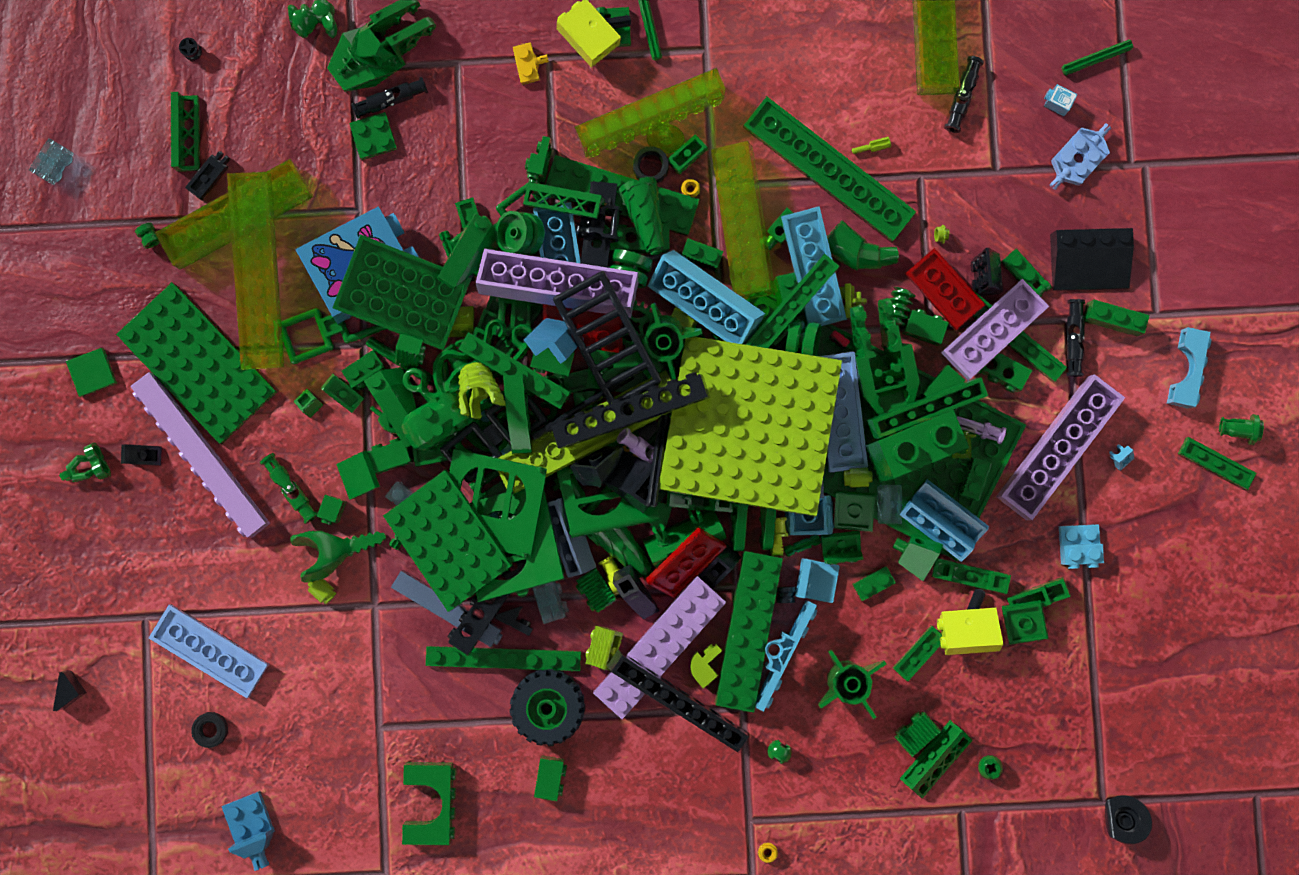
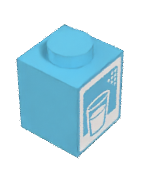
[1044,84,1078,116]

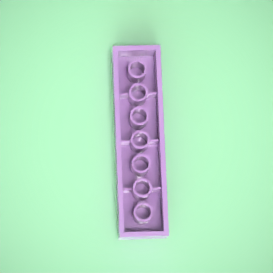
[476,249,638,318]
[996,374,1125,520]
[593,576,726,719]

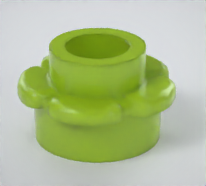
[934,225,949,244]

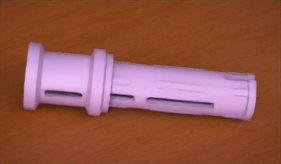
[956,416,1006,444]

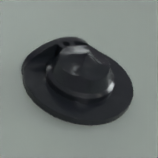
[1105,795,1152,845]

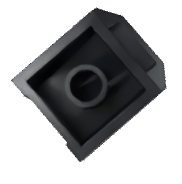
[570,446,624,488]

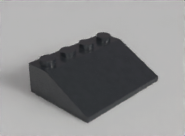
[1050,228,1134,291]

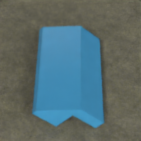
[524,318,584,364]
[900,479,989,562]

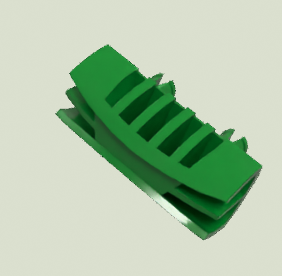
[642,507,727,569]

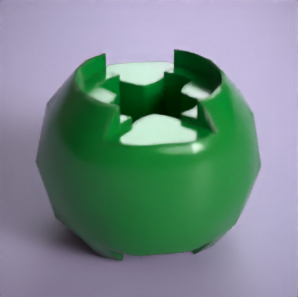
[767,740,792,764]
[978,755,1003,780]

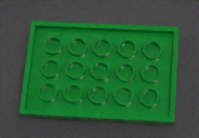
[332,234,471,350]
[383,470,513,612]

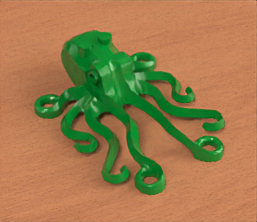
[401,319,565,474]

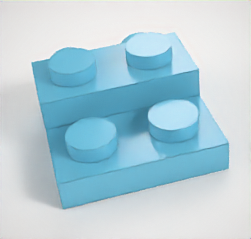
[1059,524,1104,569]

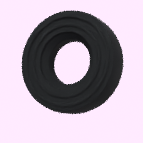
[191,712,228,748]

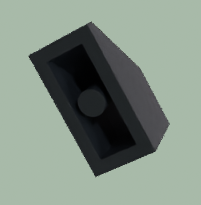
[698,544,742,589]

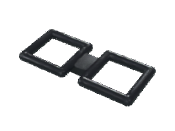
[440,391,548,483]

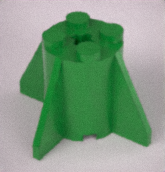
[637,303,702,380]
[818,650,886,719]

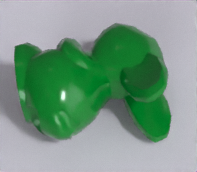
[288,0,338,39]

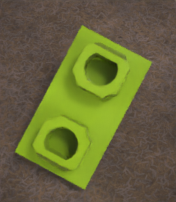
[839,283,867,321]

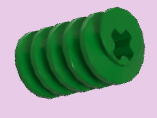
[889,287,916,326]

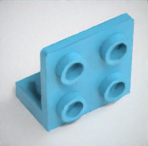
[795,558,840,603]

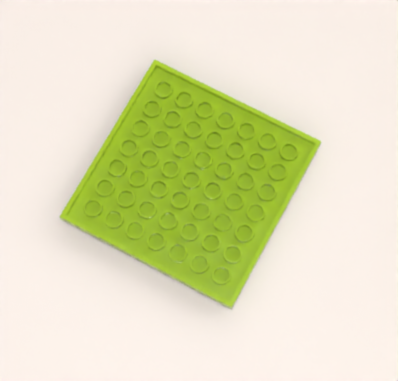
[660,336,842,517]

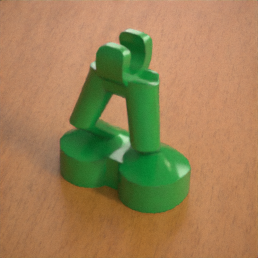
[59,442,111,483]

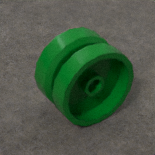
[495,211,545,255]
[608,249,653,288]
[786,319,821,356]

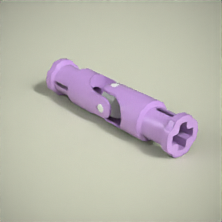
[617,427,654,464]

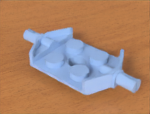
[1050,123,1111,190]

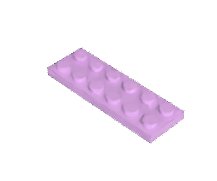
[942,279,1049,381]

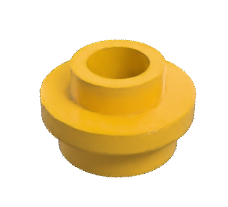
[681,179,700,197]
[758,842,778,863]

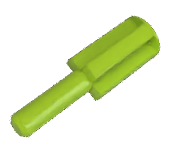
[852,137,891,154]

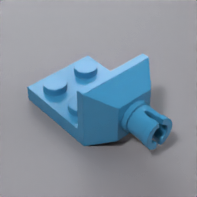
[222,791,275,871]

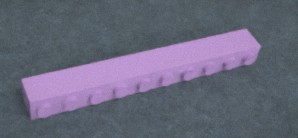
[130,372,270,538]

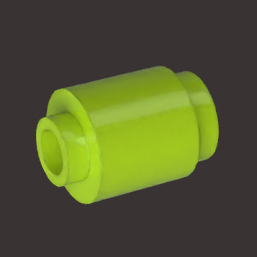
[844,467,872,488]
[307,579,337,605]

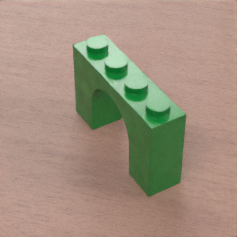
[402,762,456,845]

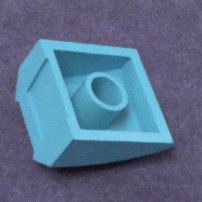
[785,496,834,535]

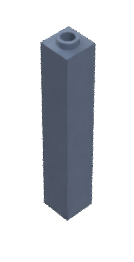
[391,570,503,647]

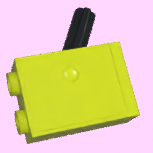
[556,0,631,68]
[937,589,1003,655]

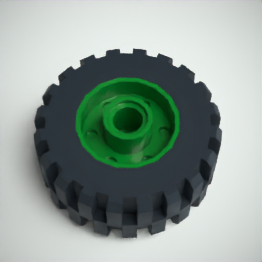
[510,669,585,746]

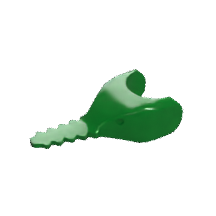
[290,531,386,583]

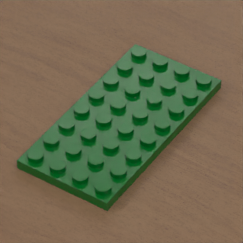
[116,282,277,444]

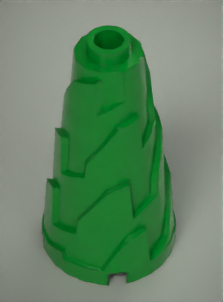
[619,177,664,255]
[587,508,653,579]

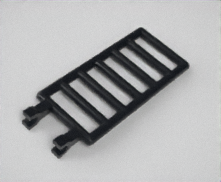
[553,271,662,415]

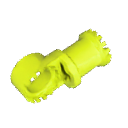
[770,517,788,556]
[598,556,620,596]

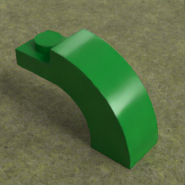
[600,352,663,382]
[666,491,733,512]

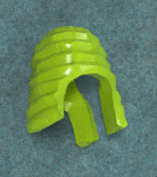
[458,362,506,420]

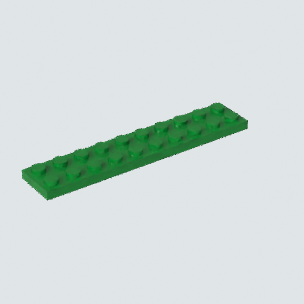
[743,96,917,242]

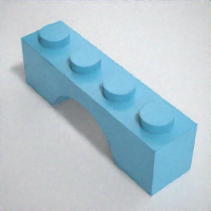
[1167,327,1211,408]

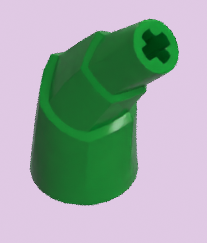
[827,220,899,271]

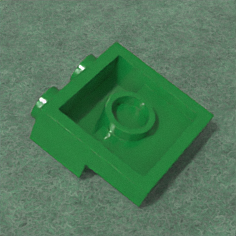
[525,136,553,184]

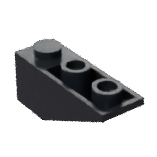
[613,564,660,619]

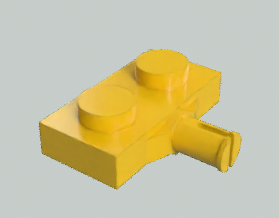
[513,42,549,85]

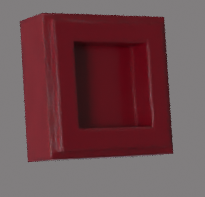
[828,330,850,349]

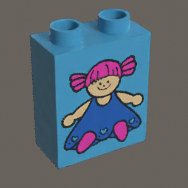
[295,206,418,324]

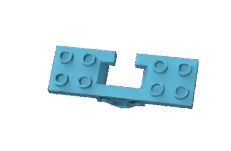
[755,600,818,712]

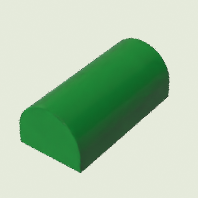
[668,134,708,175]

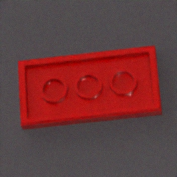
[905,248,985,331]
[646,527,726,598]

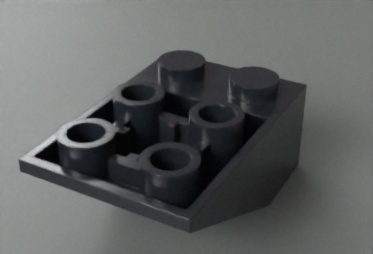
[970,248,1003,296]
[604,451,662,513]

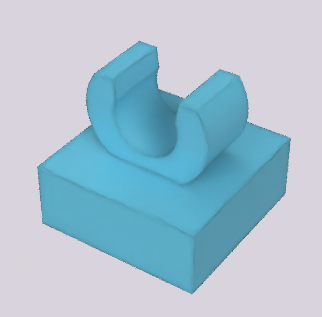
[1109,444,1135,471]

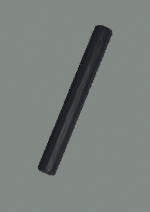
[646,415,669,508]

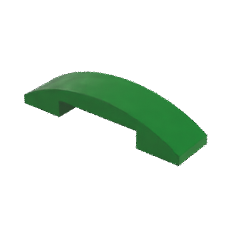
[931,558,1011,594]

